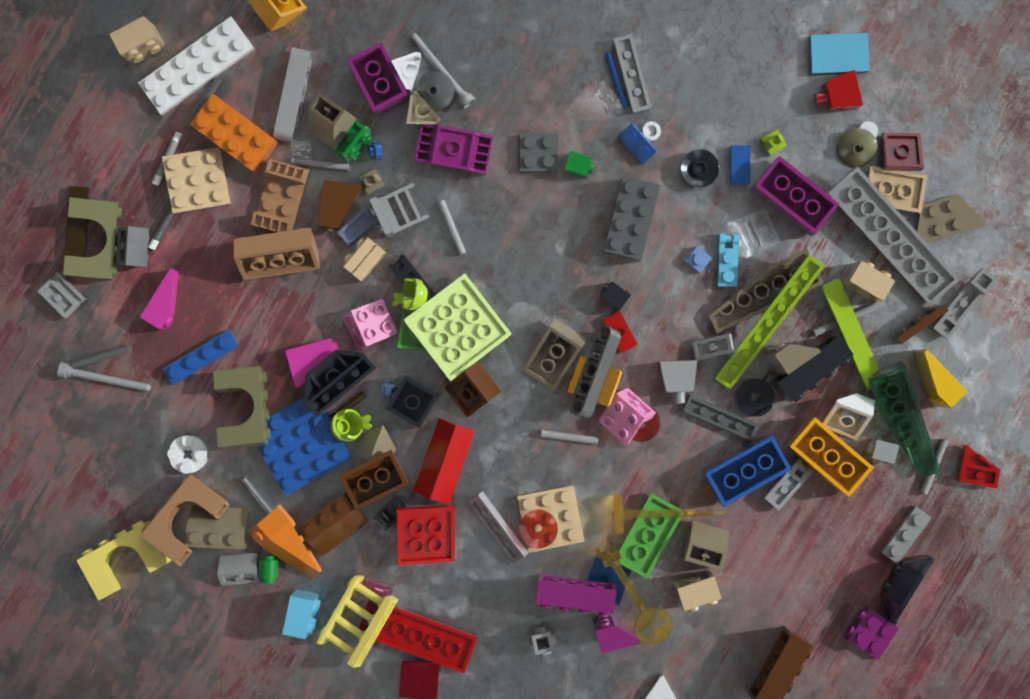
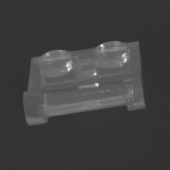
[733,208,781,257]

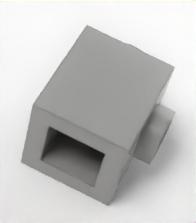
[866,439,899,465]

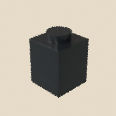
[600,281,631,311]

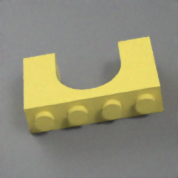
[77,520,171,601]

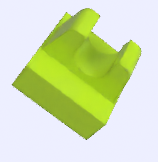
[760,129,787,156]

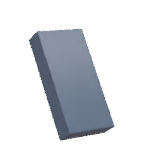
[336,207,378,247]

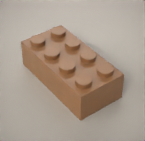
[234,227,320,281]

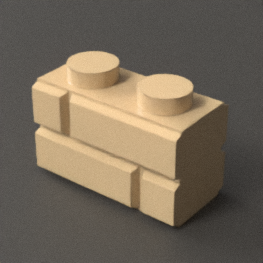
[343,237,387,281]

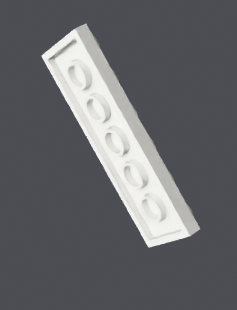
[138,17,255,115]

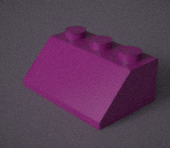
[592,614,640,654]

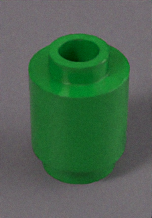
[258,555,278,584]

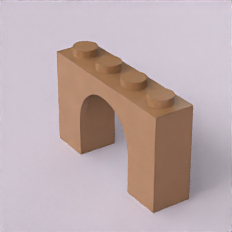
[140,474,230,567]

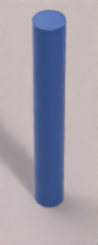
[605,51,629,109]

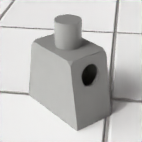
[658,360,697,404]

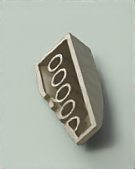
[709,248,824,333]

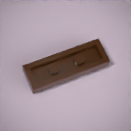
[892,304,949,344]

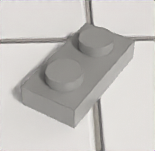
[693,334,735,362]

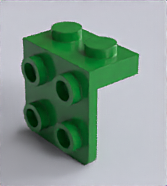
[330,120,373,163]

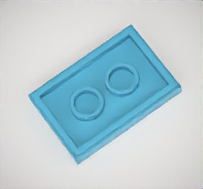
[809,33,870,75]

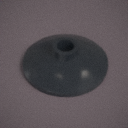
[681,149,719,188]

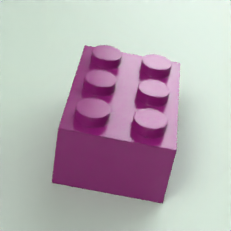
[347,42,409,116]

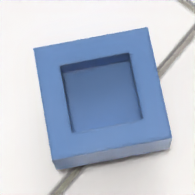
[685,246,712,273]

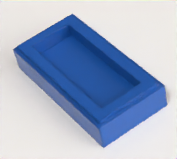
[730,145,751,185]

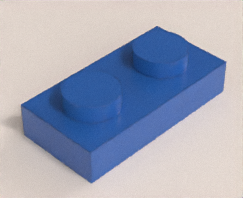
[618,122,658,164]

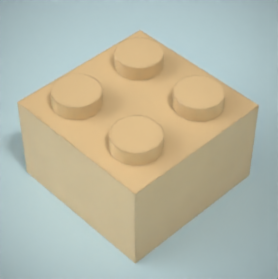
[109,16,165,63]
[841,260,895,303]
[673,570,722,612]

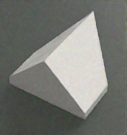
[392,52,422,94]

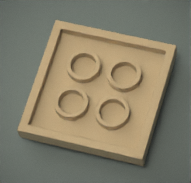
[162,147,231,214]
[517,485,585,553]

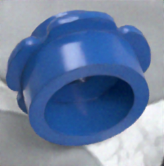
[368,142,383,160]

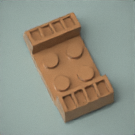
[251,159,309,233]

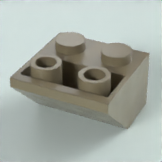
[307,92,356,150]
[682,520,730,571]

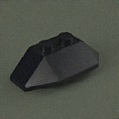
[304,349,376,417]
[880,554,935,625]

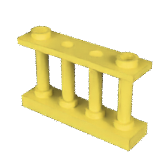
[317,575,399,668]

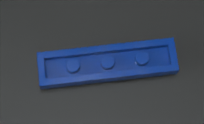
[163,330,240,385]

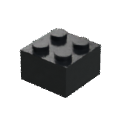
[386,375,440,428]

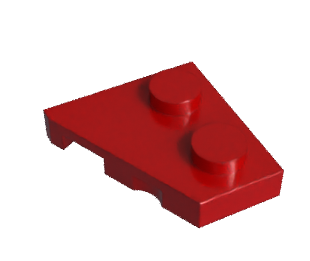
[957,445,1000,488]

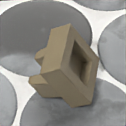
[359,169,385,195]

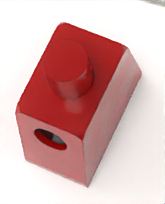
[814,70,863,111]

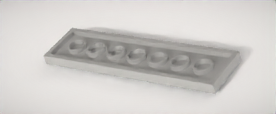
[827,166,960,305]

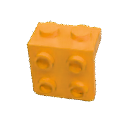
[567,356,622,407]

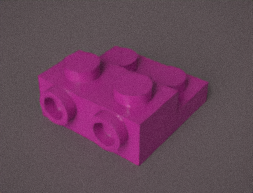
[845,605,899,660]

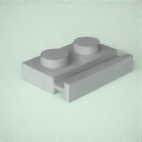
[38,272,86,319]

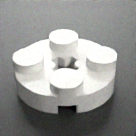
[167,435,208,474]

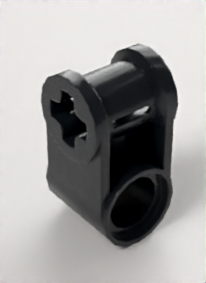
[372,495,408,531]

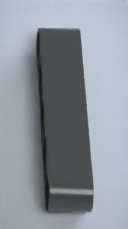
[569,325,621,419]

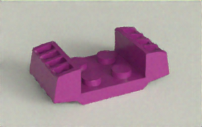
[414,124,493,176]

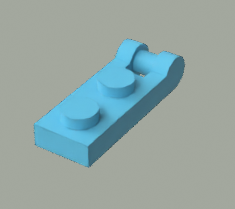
[717,233,739,287]

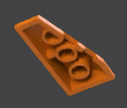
[249,505,322,579]

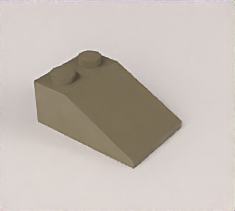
[522,319,588,391]

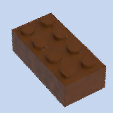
[747,626,813,699]

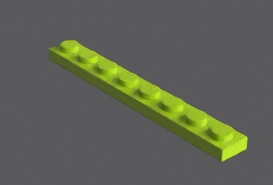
[715,254,825,390]

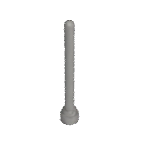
[410,33,475,109]
[57,362,151,391]

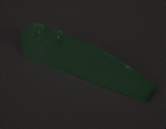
[867,361,941,478]

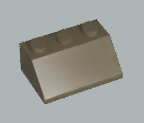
[764,343,821,375]
[185,506,250,550]

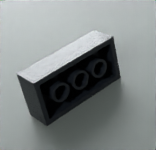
[770,336,854,402]

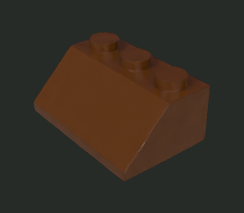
[339,450,410,510]
[297,492,369,556]

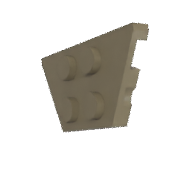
[915,194,986,243]

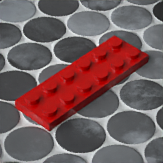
[358,599,478,673]

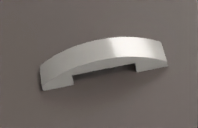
[932,268,998,340]

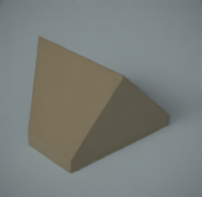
[406,91,441,124]
[354,425,396,461]

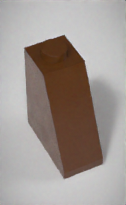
[318,180,364,232]

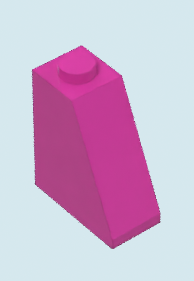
[285,338,339,388]

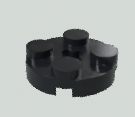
[735,378,775,417]

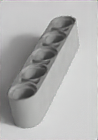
[273,47,313,143]

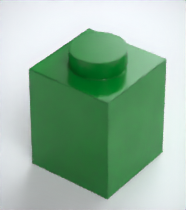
[564,151,594,178]

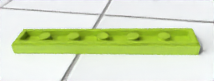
[820,278,885,390]

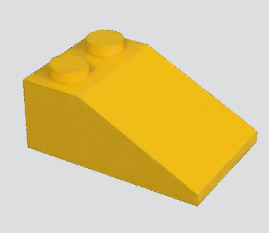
[913,349,968,408]

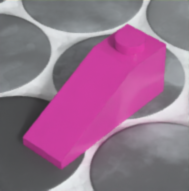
[140,268,179,330]

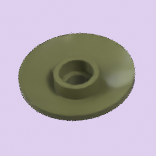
[838,128,877,167]

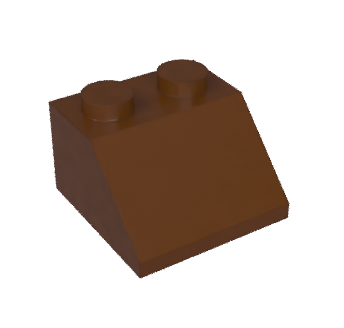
[444,361,501,418]

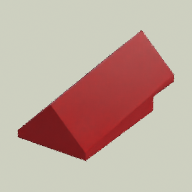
[413,418,475,504]

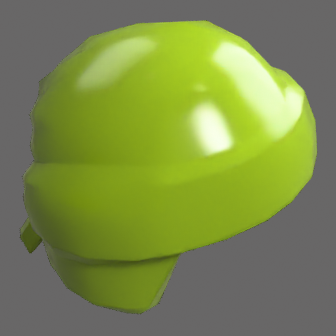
[392,278,428,310]
[330,409,372,442]

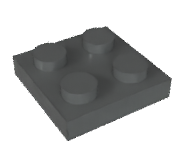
[520,133,558,173]

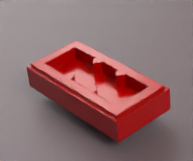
[603,311,638,353]

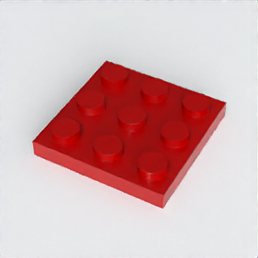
[396,505,455,566]

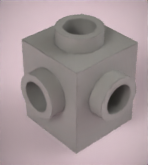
[528,626,557,656]

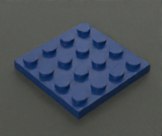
[257,398,353,496]

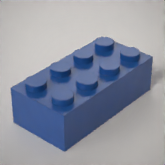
[702,434,792,507]

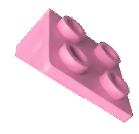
[342,299,398,351]
[599,388,656,445]

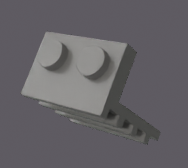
[369,183,429,237]

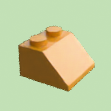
[248,0,307,31]

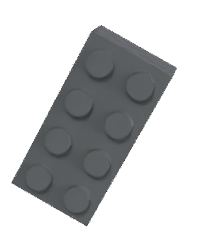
[603,176,661,262]

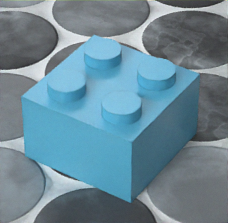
[282,589,321,639]

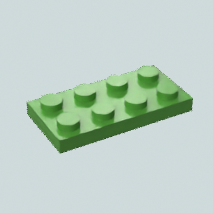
[613,492,684,579]

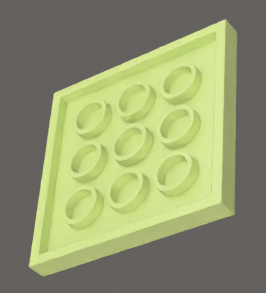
[404,274,512,381]

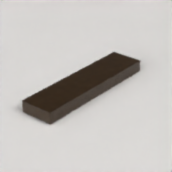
[64,186,90,257]

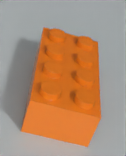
[190,94,279,173]

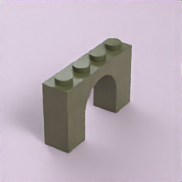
[63,197,122,280]
[213,366,271,450]

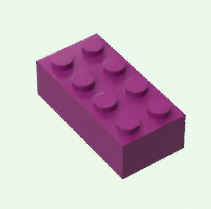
[751,156,839,236]
[535,574,616,616]

